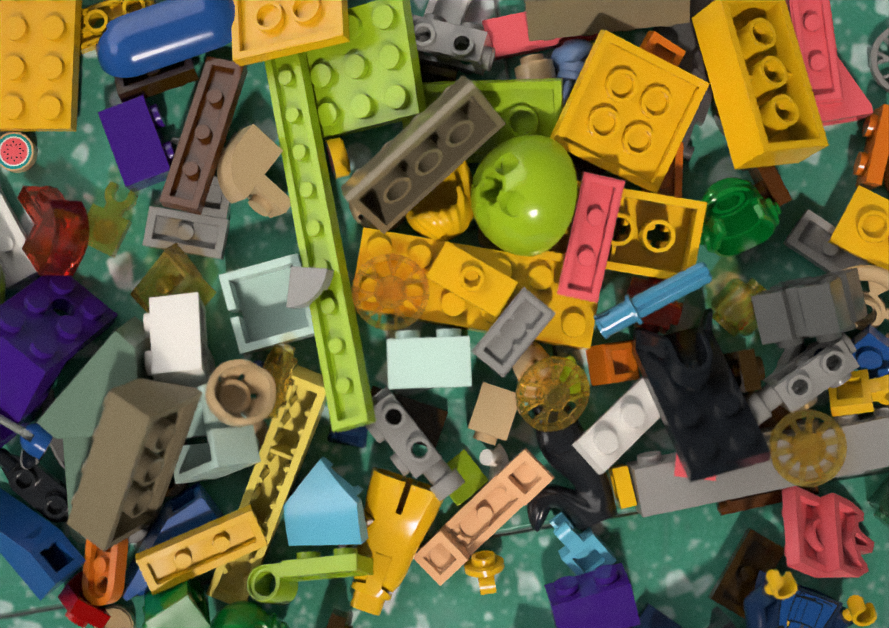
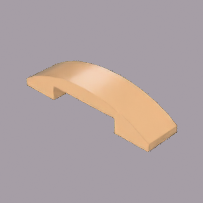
[413,448,554,586]

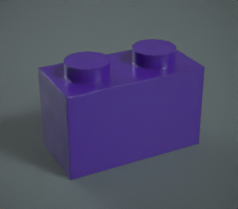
[98,95,176,192]
[544,563,641,628]

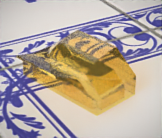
[130,243,217,313]

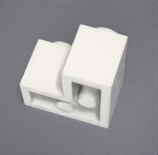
[143,292,215,388]

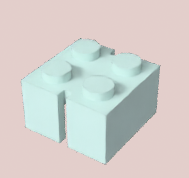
[219,253,315,355]
[387,329,472,390]
[174,384,261,484]

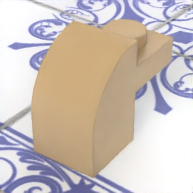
[217,124,291,218]

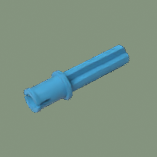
[593,262,713,339]

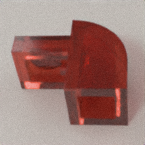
[17,185,89,276]

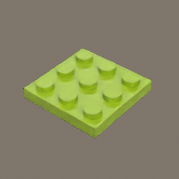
[306,0,426,140]

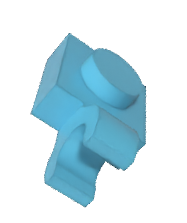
[549,511,617,575]

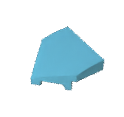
[283,456,369,546]

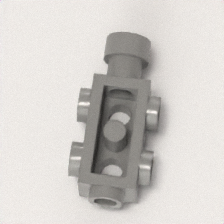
[412,13,496,75]
[744,332,860,426]
[365,387,465,502]

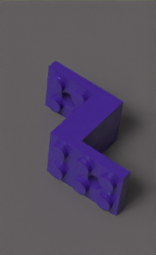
[0,265,118,448]

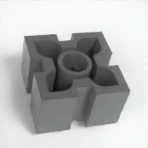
[751,268,868,348]

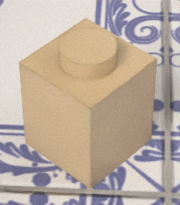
[467,382,522,445]

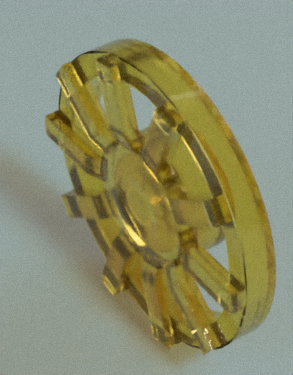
[256,342,297,419]
[769,409,847,487]

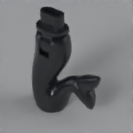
[527,390,618,532]

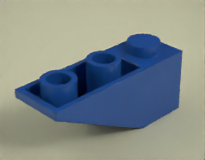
[123,481,224,601]
[0,488,86,601]

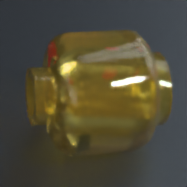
[711,277,766,338]

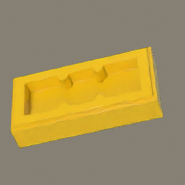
[426,241,518,318]

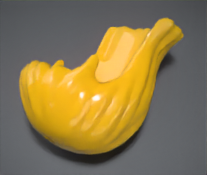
[406,160,474,241]

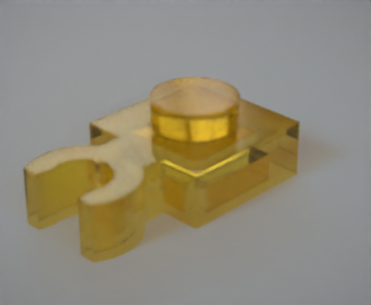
[76,182,138,258]

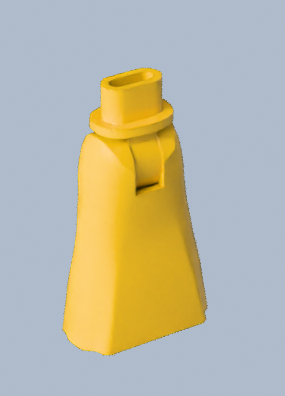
[350,467,444,616]

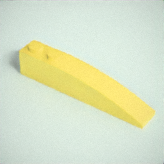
[206,365,327,604]

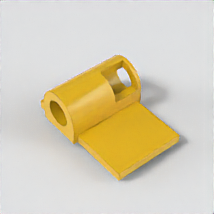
[828,185,889,270]

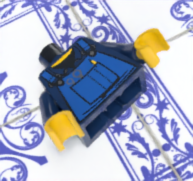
[743,570,877,628]

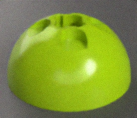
[470,135,577,257]

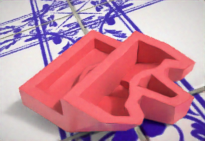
[782,486,874,578]

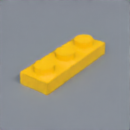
[135,504,268,595]

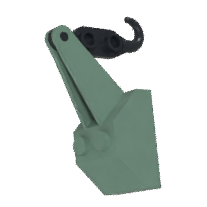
[0,316,154,544]

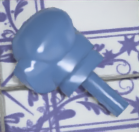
[551,38,593,106]

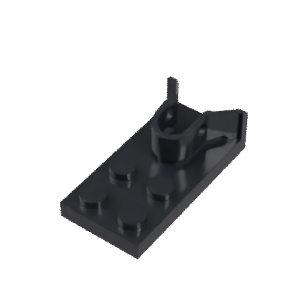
[632,308,771,483]

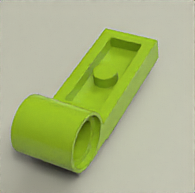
[247,548,373,605]

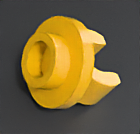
[464,550,505,595]

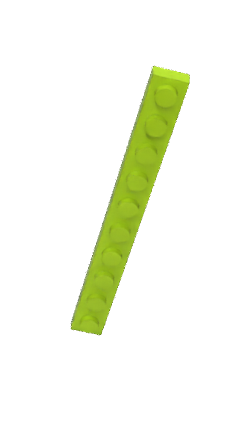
[264,52,376,432]

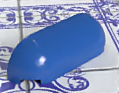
[96,0,235,78]

